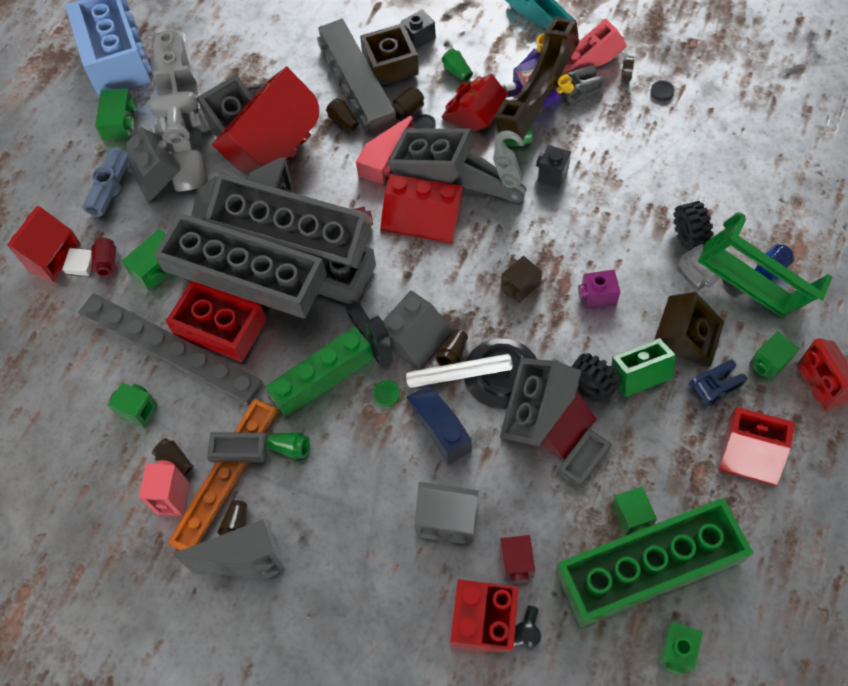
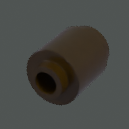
[392,87,425,121]

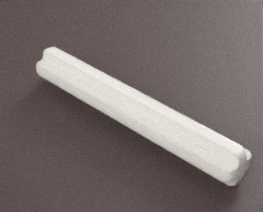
[406,354,513,388]

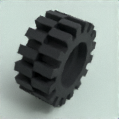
[673,201,714,251]
[571,353,622,403]

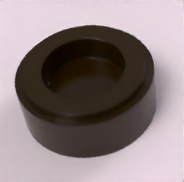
[622,56,634,80]

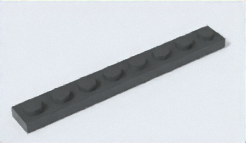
[78,293,263,406]

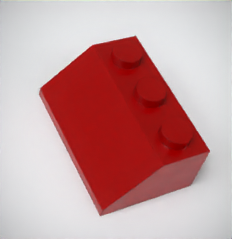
[380,174,463,243]

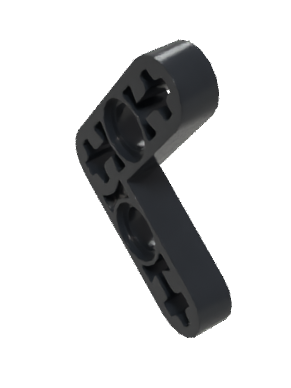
[345,301,394,368]

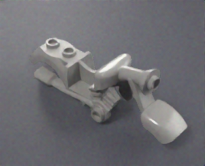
[149,30,210,192]

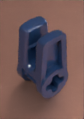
[688,359,748,407]

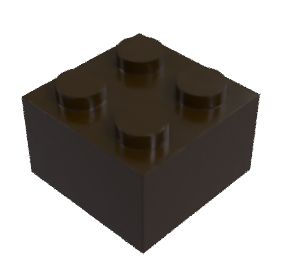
[360,23,419,85]

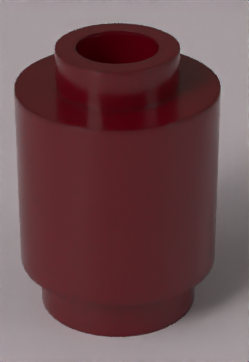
[90,238,117,277]

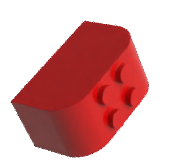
[212,66,320,175]

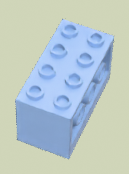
[65,0,152,98]

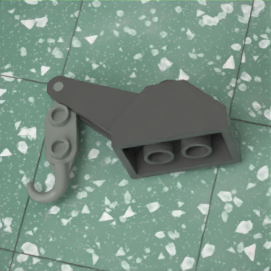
[388,128,527,203]

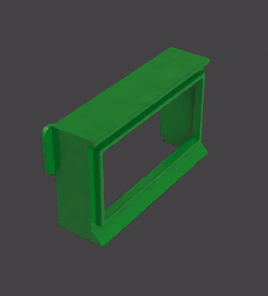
[697,212,833,319]

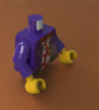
[503,33,574,107]

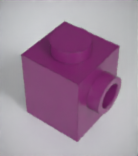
[578,269,621,309]

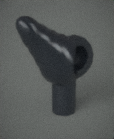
[513,605,541,648]

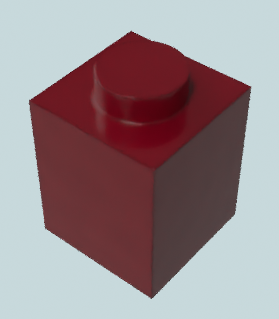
[499,535,536,584]

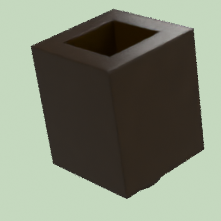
[501,255,542,303]

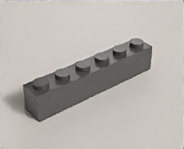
[317,18,397,137]

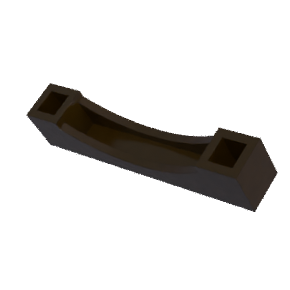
[494,17,580,141]

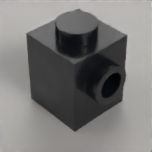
[401,9,436,50]
[536,144,571,188]

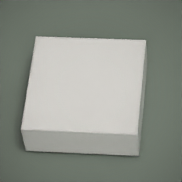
[62,248,91,276]

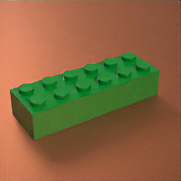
[555,497,754,628]

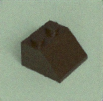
[654,292,724,367]

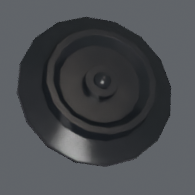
[464,338,537,409]

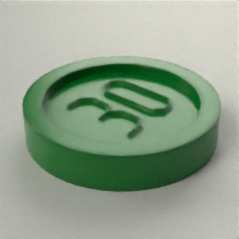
[373,380,400,407]

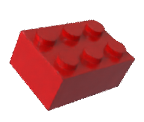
[166,281,267,363]

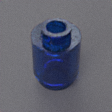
[755,244,794,281]

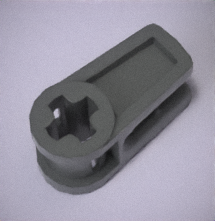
[559,65,605,103]

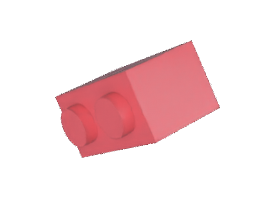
[139,461,190,516]

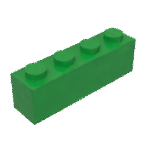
[265,326,373,419]

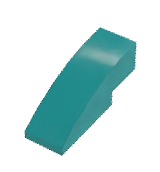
[505,0,574,29]

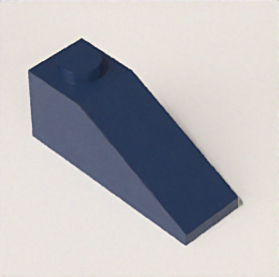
[407,384,472,465]

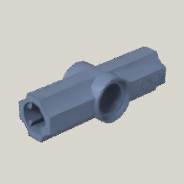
[82,147,129,218]

